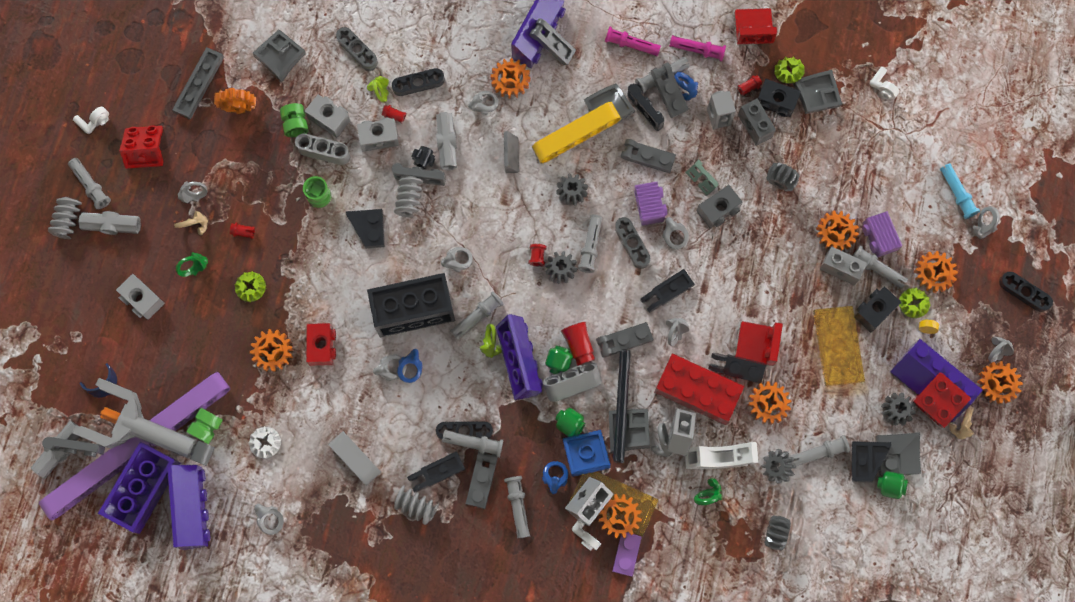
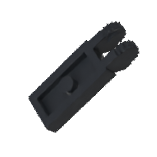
[627,84,665,131]
[640,269,695,313]
[708,353,766,383]
[407,451,465,493]

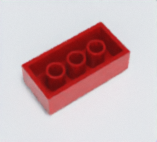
[654,353,744,425]

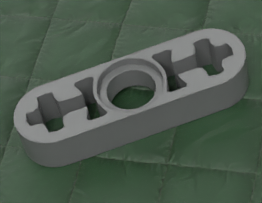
[336,27,378,71]
[615,217,650,269]

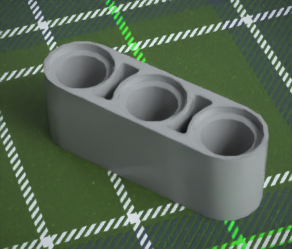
[295,134,350,165]
[543,362,602,402]
[328,431,381,486]

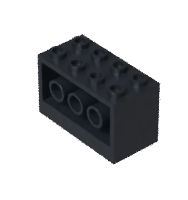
[367,273,456,338]

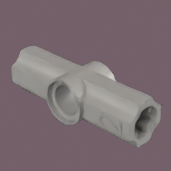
[436,112,457,171]
[79,211,141,235]
[31,421,80,479]

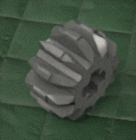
[766,162,800,191]
[556,173,588,206]
[545,251,577,284]
[881,392,916,426]
[761,449,797,484]
[764,515,791,550]

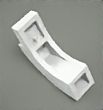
[685,442,758,469]

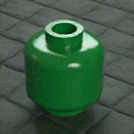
[545,345,573,374]
[555,408,586,437]
[877,471,908,499]

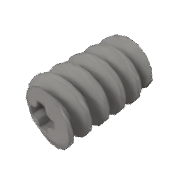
[394,175,423,218]
[48,197,82,239]
[394,485,439,525]

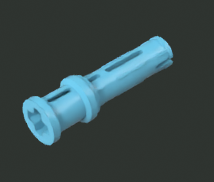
[940,163,980,219]

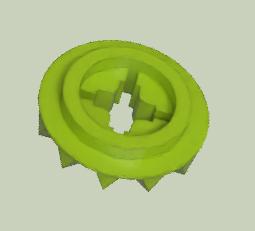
[775,56,804,83]
[234,271,266,302]
[899,288,931,318]

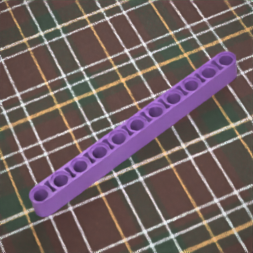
[38,372,230,520]

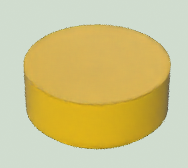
[918,319,939,334]

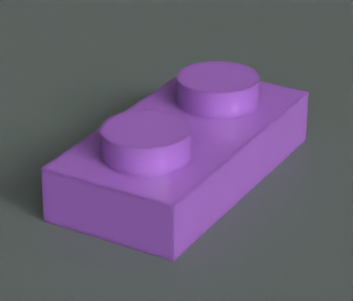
[612,533,641,577]

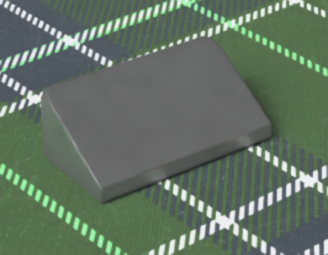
[504,131,519,173]

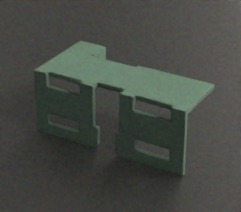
[685,159,719,195]

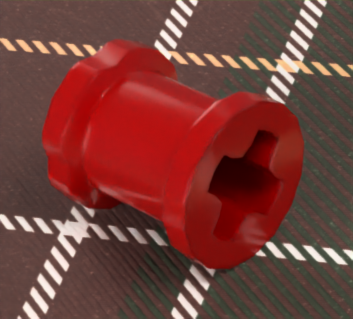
[528,244,547,267]

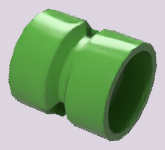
[280,103,308,138]
[303,176,331,208]
[186,408,223,444]

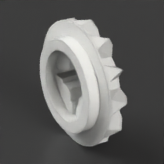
[249,426,281,458]

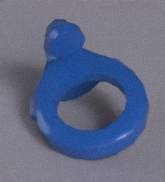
[674,72,698,101]
[397,349,423,383]
[542,461,568,494]

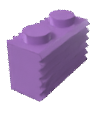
[634,182,667,226]
[862,211,902,257]

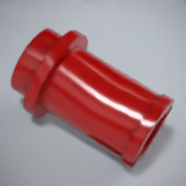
[737,75,762,96]
[381,105,407,124]
[230,222,255,239]

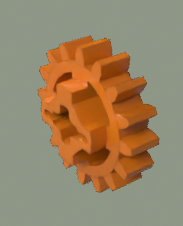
[490,58,531,99]
[214,88,256,114]
[816,210,859,251]
[914,251,958,293]
[250,329,294,372]
[977,361,1023,404]
[748,381,792,425]
[598,494,642,539]

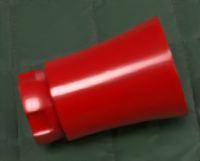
[561,322,595,366]

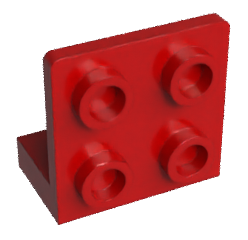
[734,8,777,45]
[119,125,164,169]
[735,321,783,366]
[911,372,971,428]

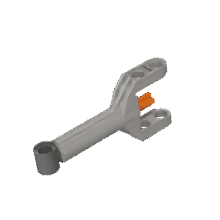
[72,378,215,466]

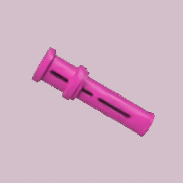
[605,26,661,57]
[669,35,726,62]

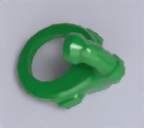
[176,252,208,277]
[694,478,722,505]

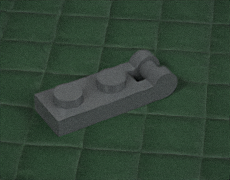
[529,18,576,65]
[651,62,689,118]
[621,139,676,174]
[392,163,446,186]
[596,322,654,357]
[42,437,105,457]
[466,451,498,509]

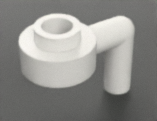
[870,67,899,100]
[73,107,109,134]
[572,521,601,551]

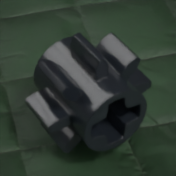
[411,146,435,169]

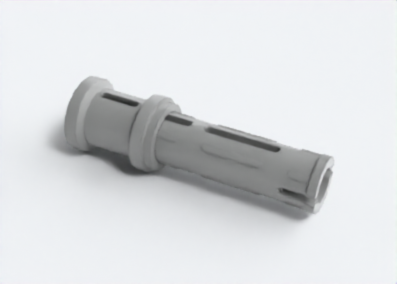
[635,57,690,94]
[68,158,111,209]
[578,215,603,273]
[853,245,908,289]
[450,291,504,340]
[442,430,504,458]
[789,435,850,466]
[504,476,530,539]

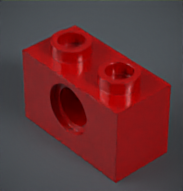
[306,323,336,366]

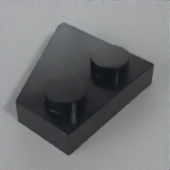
[346,209,385,249]
[852,441,891,483]

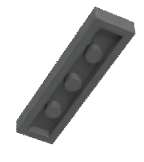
[172,47,224,120]

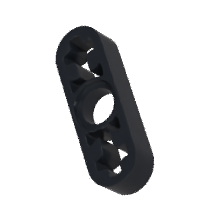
[392,68,445,96]
[999,272,1053,312]
[436,421,493,440]

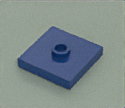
[563,430,611,477]

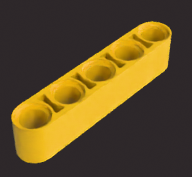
[532,102,621,163]

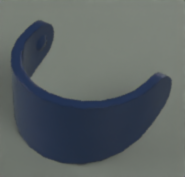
[79,363,117,398]

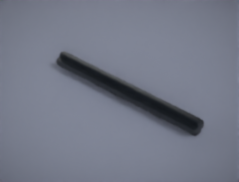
[613,350,631,463]

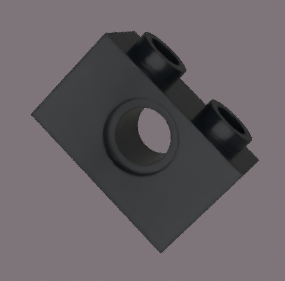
[758,79,801,118]
[854,286,902,333]

